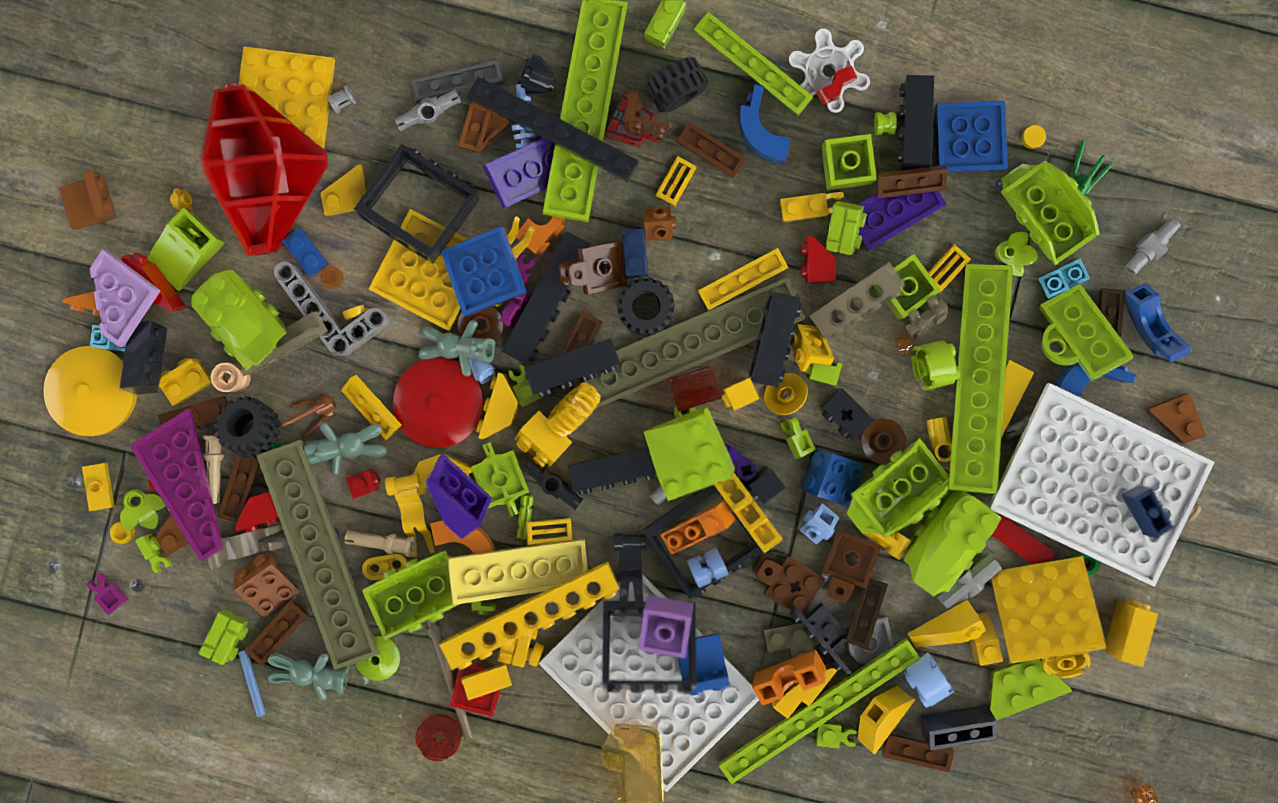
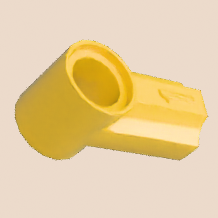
[926,417,952,462]
[863,531,912,560]

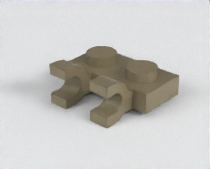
[906,295,948,341]

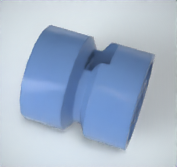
[687,547,729,588]

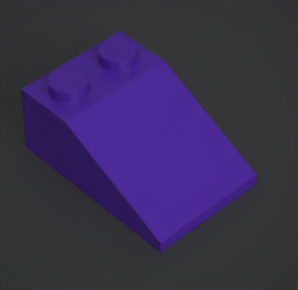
[426,453,492,539]

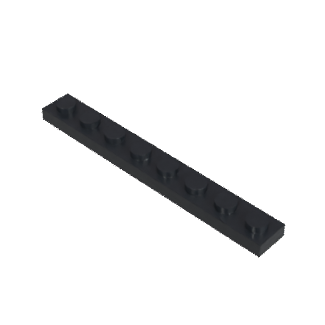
[467,76,639,183]

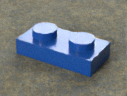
[282,228,329,278]

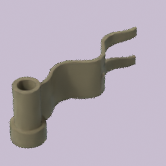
[207,524,289,569]

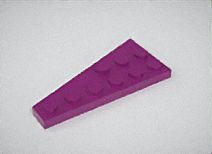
[130,409,223,562]

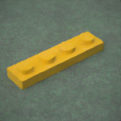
[698,248,788,311]

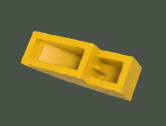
[771,663,837,719]

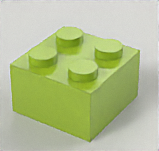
[821,134,877,190]
[873,254,941,320]

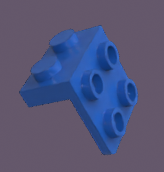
[801,448,864,506]
[677,634,730,696]

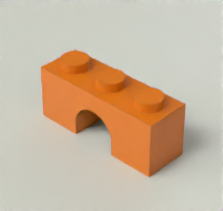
[516,199,568,256]
[752,650,826,705]

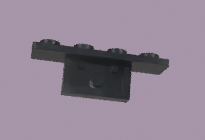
[787,602,851,675]

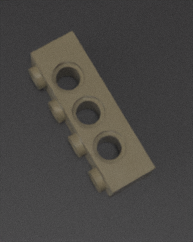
[810,262,905,338]

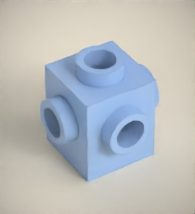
[799,503,839,544]

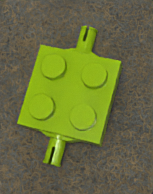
[471,442,530,517]

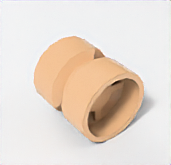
[211,362,251,392]

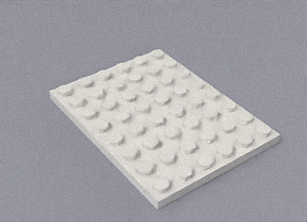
[988,383,1215,587]
[539,574,759,792]

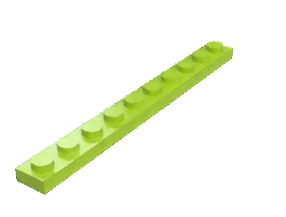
[718,638,921,784]

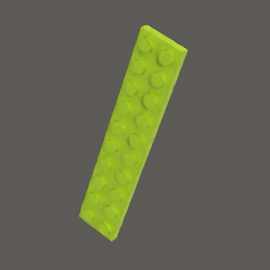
[543,0,628,222]
[949,264,1013,494]

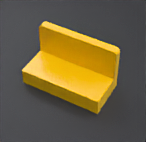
[461,663,512,700]

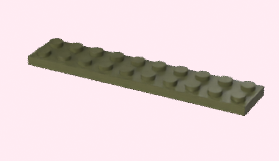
[586,277,806,408]
[256,440,379,670]

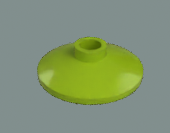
[356,635,400,681]

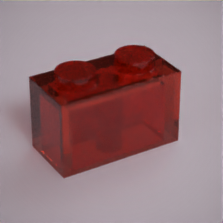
[668,366,722,412]

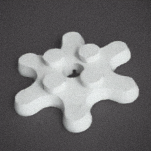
[789,29,870,113]

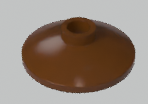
[458,306,503,342]
[861,419,906,464]

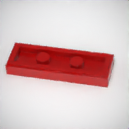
[991,513,1056,565]

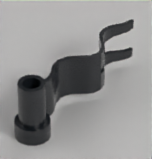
[614,533,646,618]

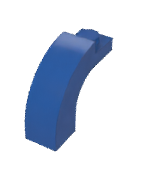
[739,85,790,165]
[1125,283,1191,363]
[1054,363,1136,398]

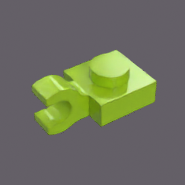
[780,417,816,460]
[135,534,172,574]

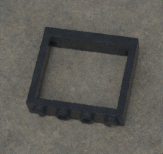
[354,144,479,265]
[643,484,762,599]
[602,601,697,694]

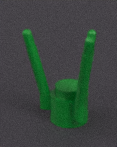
[1070,140,1113,195]

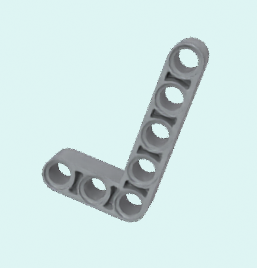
[274,262,390,356]

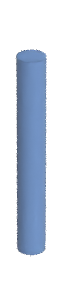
[238,649,266,717]

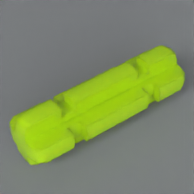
[516,495,533,540]

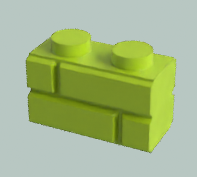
[644,0,686,51]
[825,201,866,255]
[199,609,249,665]

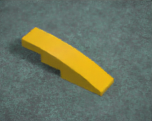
[714,473,783,553]

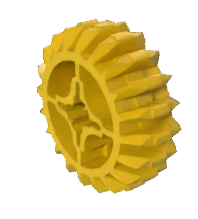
[547,382,601,437]

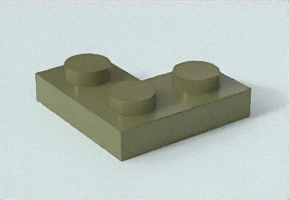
[763,621,814,659]

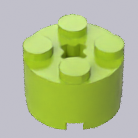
[911,340,960,391]

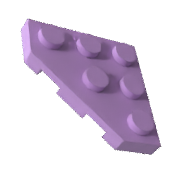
[90,250,161,347]

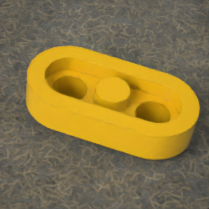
[362,553,409,580]

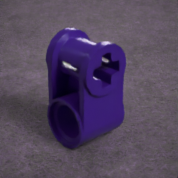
[724,443,757,481]

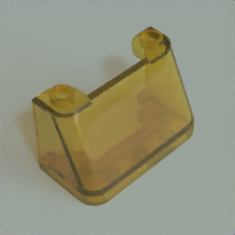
[601,724,663,803]

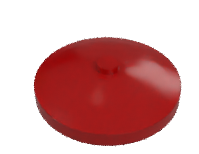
[393,358,484,448]

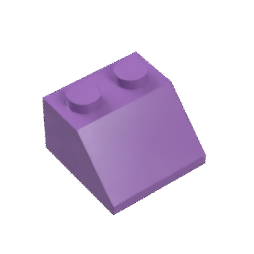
[639,595,694,658]

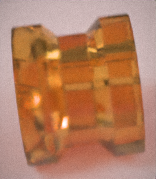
[1130,783,1159,803]

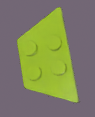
[989,659,1072,720]

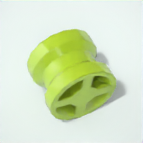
[874,112,897,135]

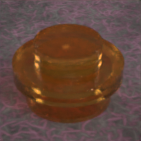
[321,266,344,289]
[895,334,913,356]

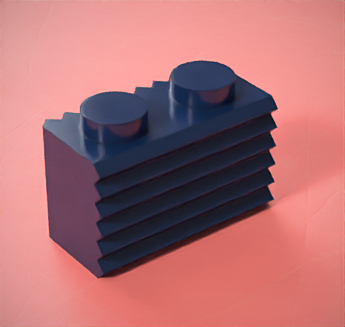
[622,229,648,279]
[1122,485,1175,539]

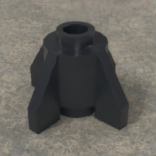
[515,54,556,94]

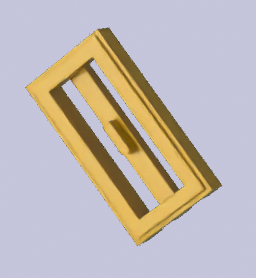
[655,156,697,207]
[928,244,971,293]
[525,518,572,545]

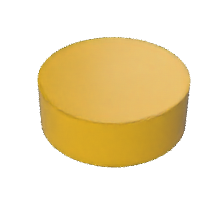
[1021,125,1046,149]
[342,305,366,320]
[110,521,135,544]
[528,643,544,667]

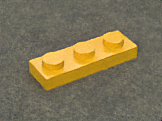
[341,375,401,440]

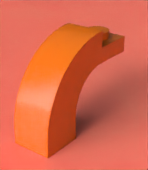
[430,519,496,554]

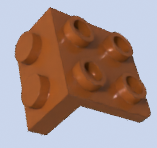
[60,170,116,230]
[233,550,299,617]

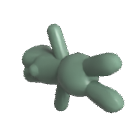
[418,320,495,377]
[304,422,387,475]
[268,653,348,701]

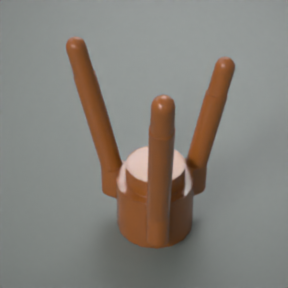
[281,393,337,439]

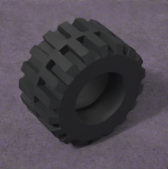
[646,57,709,113]
[617,277,675,336]
[214,396,281,459]

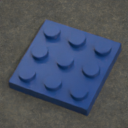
[935,101,1008,173]
[441,227,527,316]

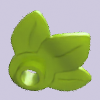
[995,232,1038,277]
[120,490,166,532]

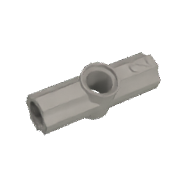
[936,553,1002,611]

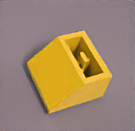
[515,411,572,469]

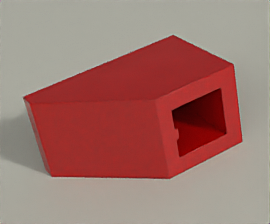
[801,236,836,284]
[235,491,280,533]

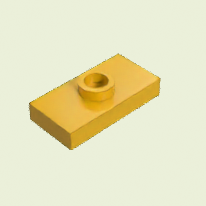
[82,463,115,511]

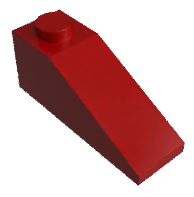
[121,253,186,312]

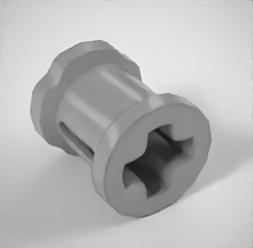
[327,85,357,114]

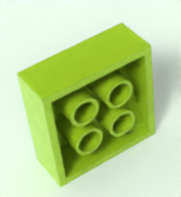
[644,406,735,501]

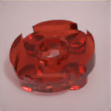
[415,714,462,761]

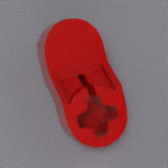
[816,66,857,105]

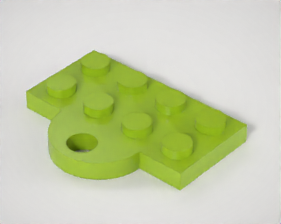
[1039,284,1134,381]

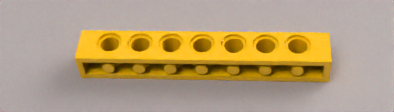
[440,561,620,670]

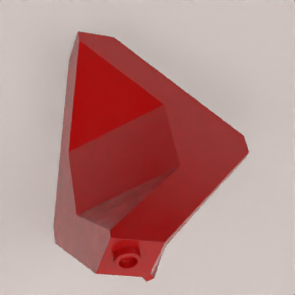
[201,84,329,256]

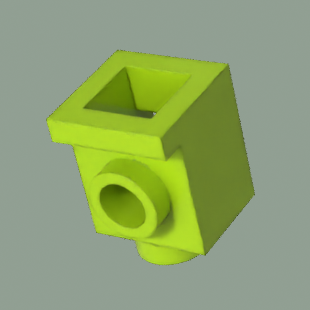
[805,363,842,386]

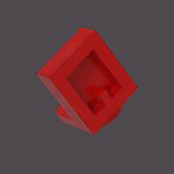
[345,468,381,499]

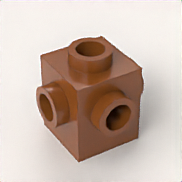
[643,207,677,241]

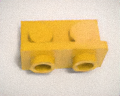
[789,324,835,372]
[159,358,212,406]

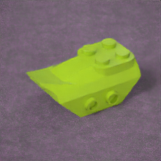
[1001,161,1100,265]
[191,270,287,371]
[846,438,950,538]
[904,490,1001,596]
[362,551,459,640]

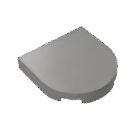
[847,615,894,665]

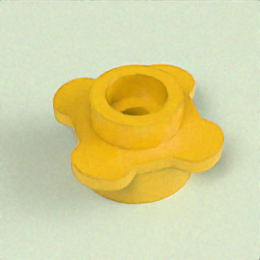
[170,188,192,211]

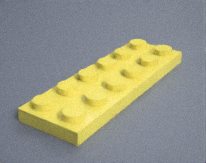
[448,539,589,605]

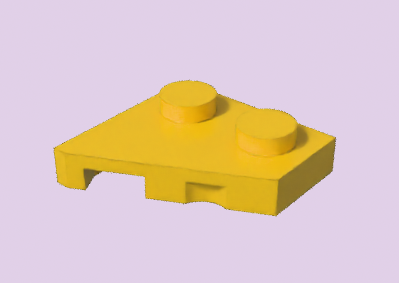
[321,164,367,216]

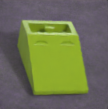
[147,207,226,291]

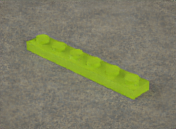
[694,12,813,116]

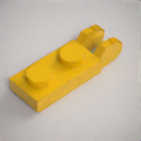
[780,192,844,222]

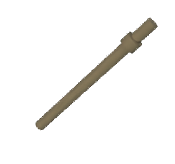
[426,619,473,740]

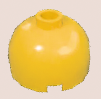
[1042,652,1091,678]

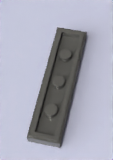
[411,59,504,103]

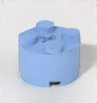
[903,652,955,708]

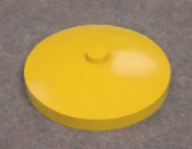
[44,346,137,436]

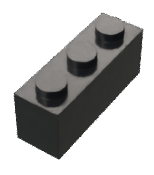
[120,320,167,395]
[921,705,997,751]

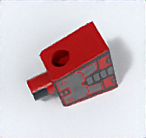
[605,93,658,147]

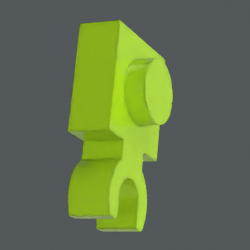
[509,365,543,407]
[815,722,857,748]

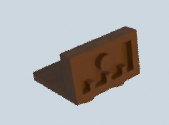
[624,91,672,140]

